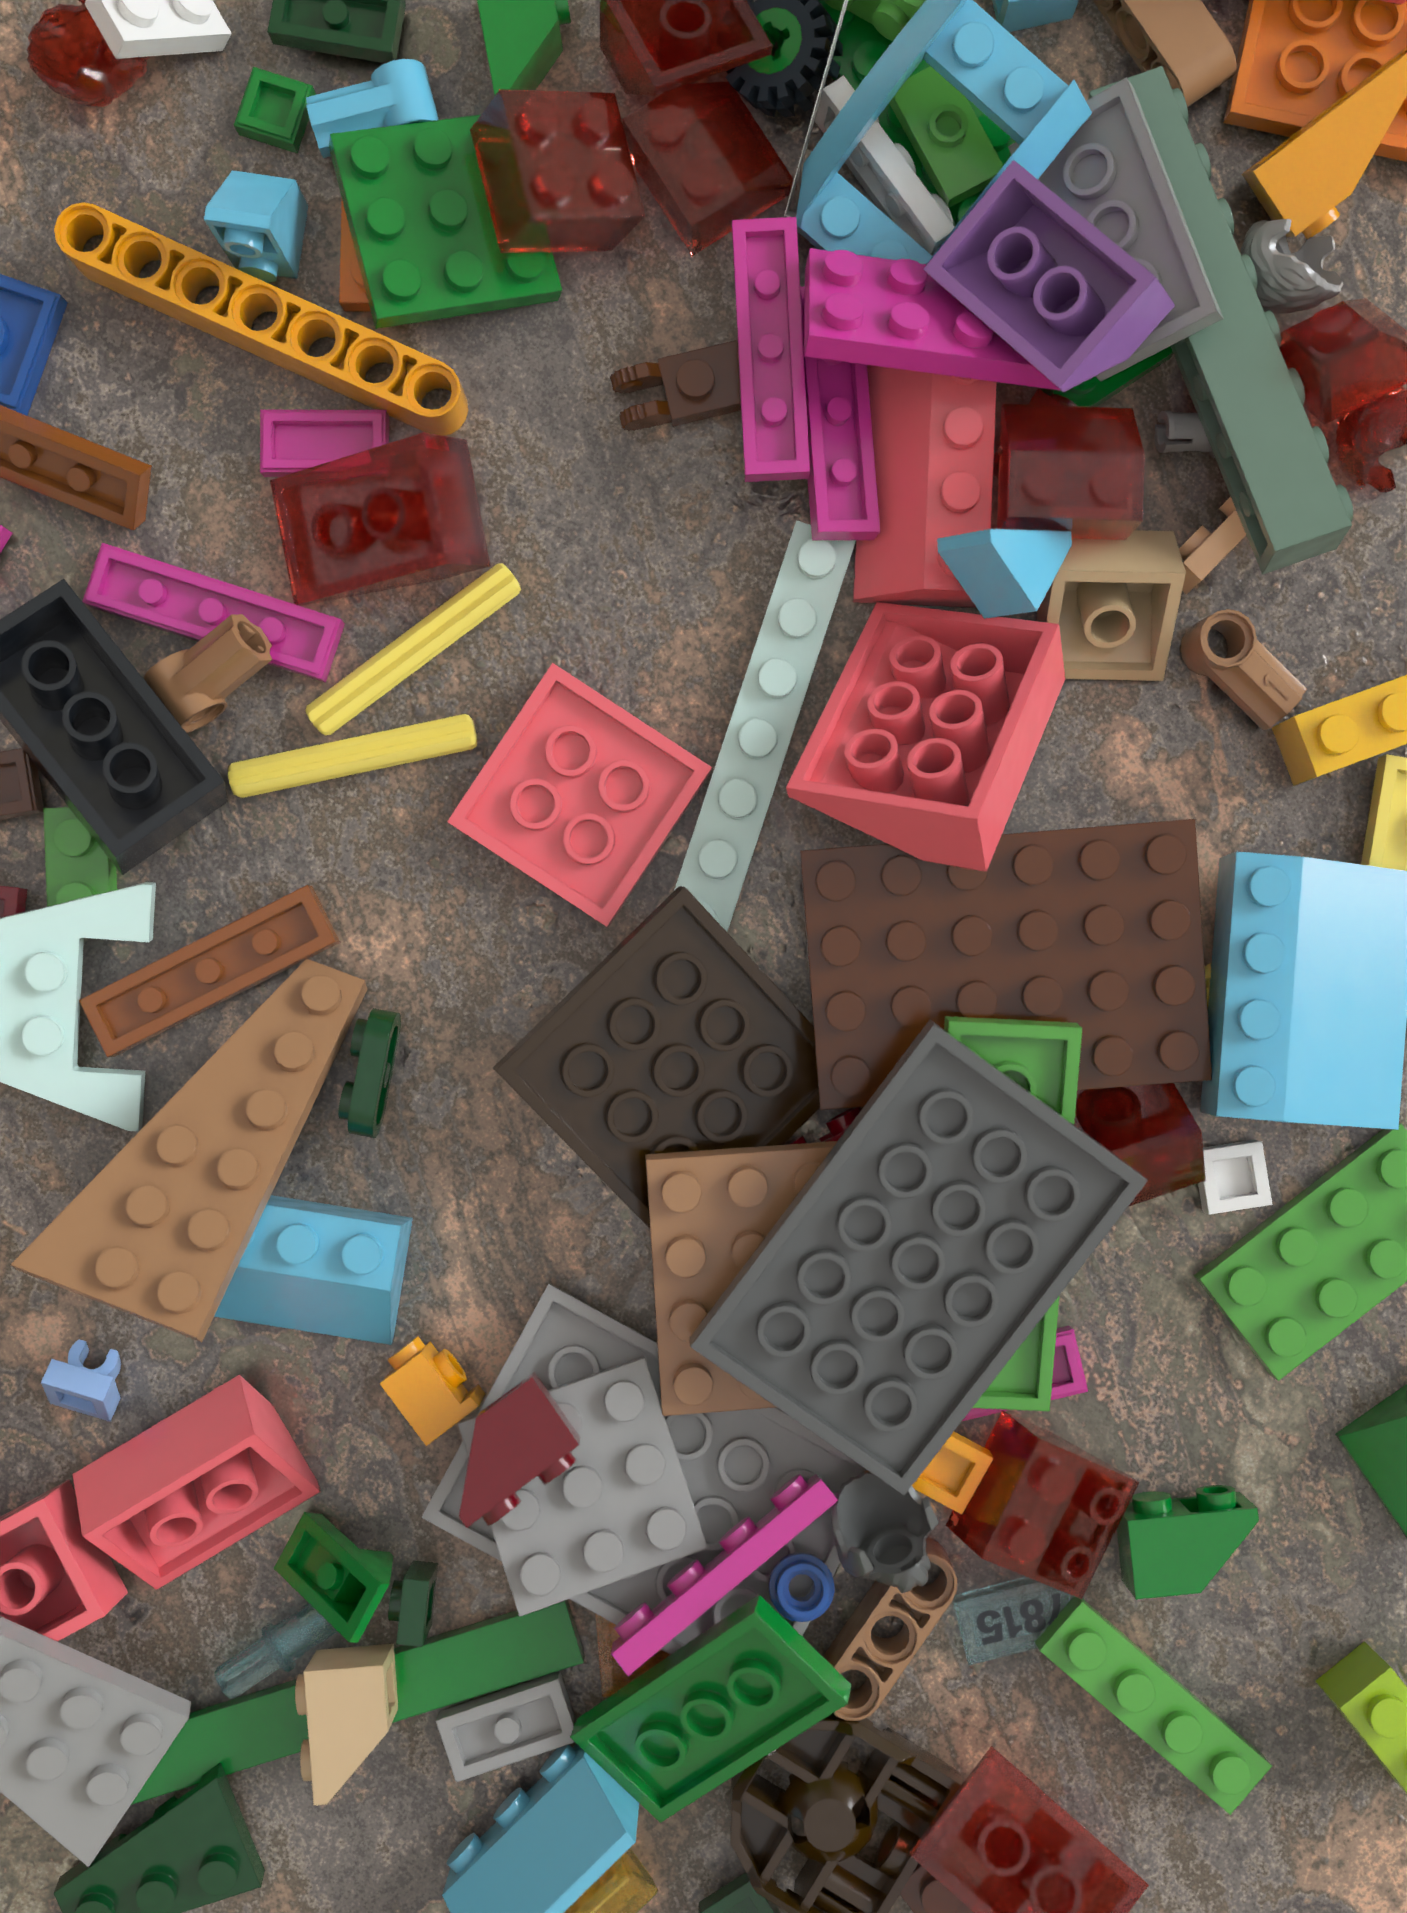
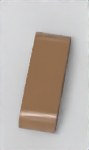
[1093,0,1237,107]
[824,1537,957,1721]

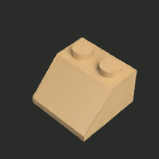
[1037,529,1186,681]

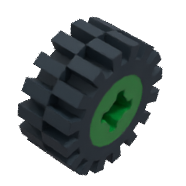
[719,0,843,118]

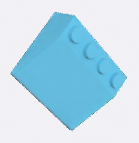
[1200,852,1407,1130]

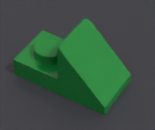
[273,1512,394,1643]

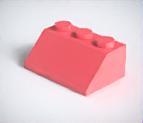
[72,1375,321,1590]

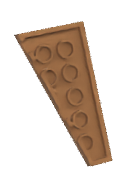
[11,958,367,1343]

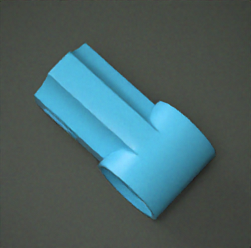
[306,59,439,158]

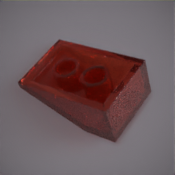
[270,432,491,606]
[909,1746,1149,1913]

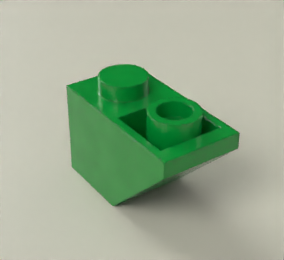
[1114,1485,1259,1600]

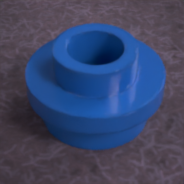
[768,1552,835,1622]

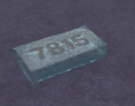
[952,1565,1085,1665]

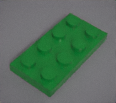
[570,1594,851,1823]

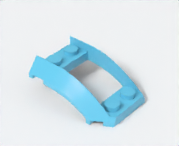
[796,0,1092,264]

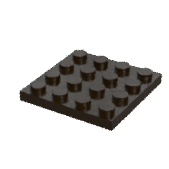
[493,886,820,1229]

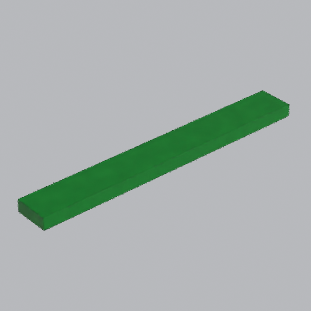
[131,1599,585,1805]

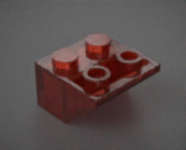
[945,1410,1139,1599]

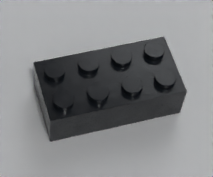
[0,579,228,875]

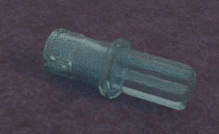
[214,1603,338,1699]

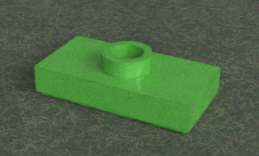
[889,66,1003,208]

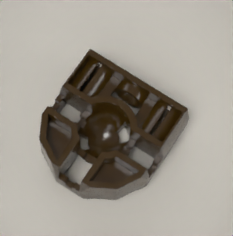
[730,1713,964,1913]

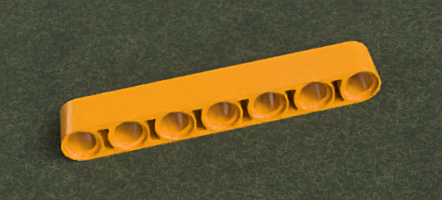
[54,202,468,436]

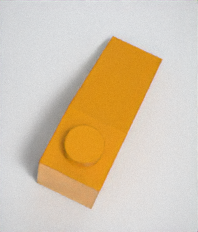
[1242,47,1407,239]

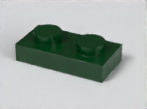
[267,0,406,63]

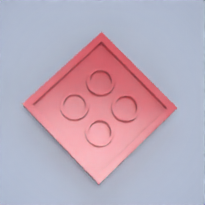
[447,663,712,928]

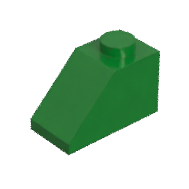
[477,0,571,116]

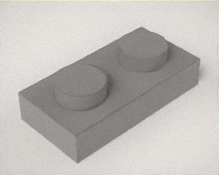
[436,1671,576,1783]

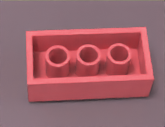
[0,1480,128,1642]

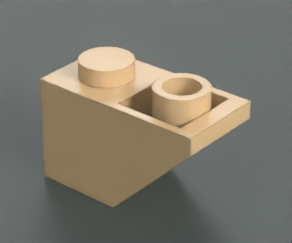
[295,1644,398,1805]

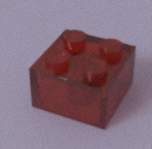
[470,89,645,253]

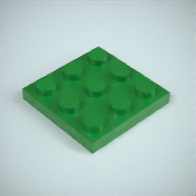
[329,110,562,329]

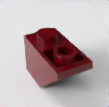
[459,1372,580,1528]

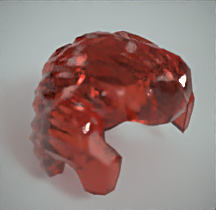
[26,0,150,107]
[1335,386,1407,493]

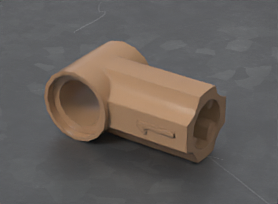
[1180,609,1307,731]
[144,614,272,733]

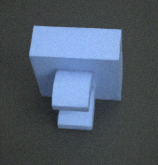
[41,1339,121,1422]

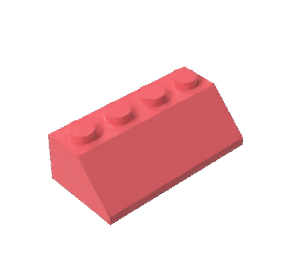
[853,365,997,608]

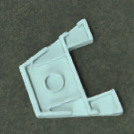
[0,882,156,1132]

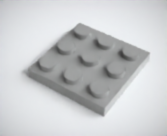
[458,1357,708,1617]

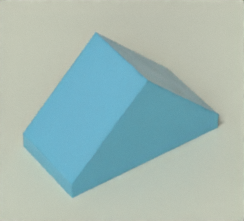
[937,529,1072,619]

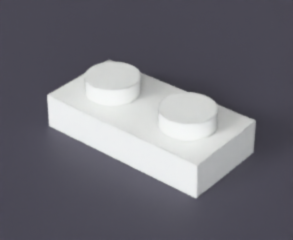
[85,0,232,59]

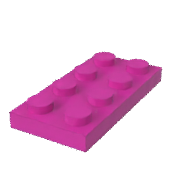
[804,248,1061,391]

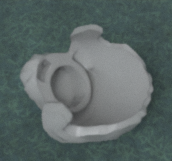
[1241,219,1343,314]

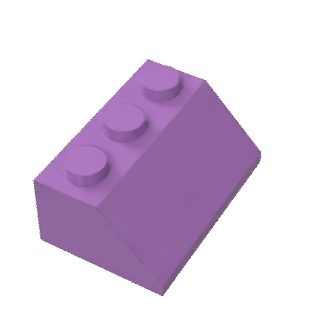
[923,160,1175,392]

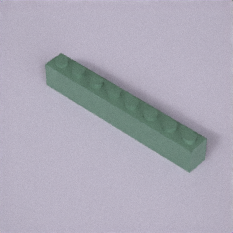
[1088,66,1353,575]

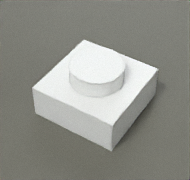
[1192,1140,1273,1215]

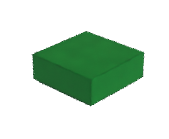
[234,67,316,154]

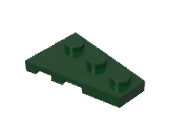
[54,1763,265,1913]

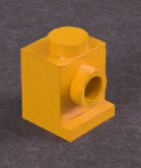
[379,1336,486,1446]

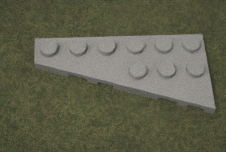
[0,1616,191,1867]

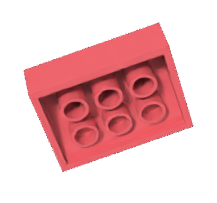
[786,602,1065,872]

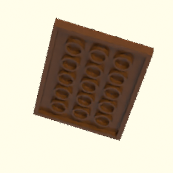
[800,819,1212,1110]

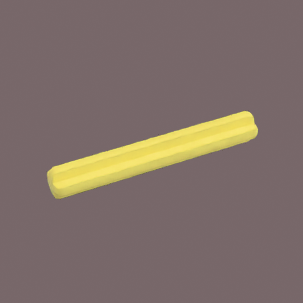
[305,563,521,736]
[228,714,477,798]

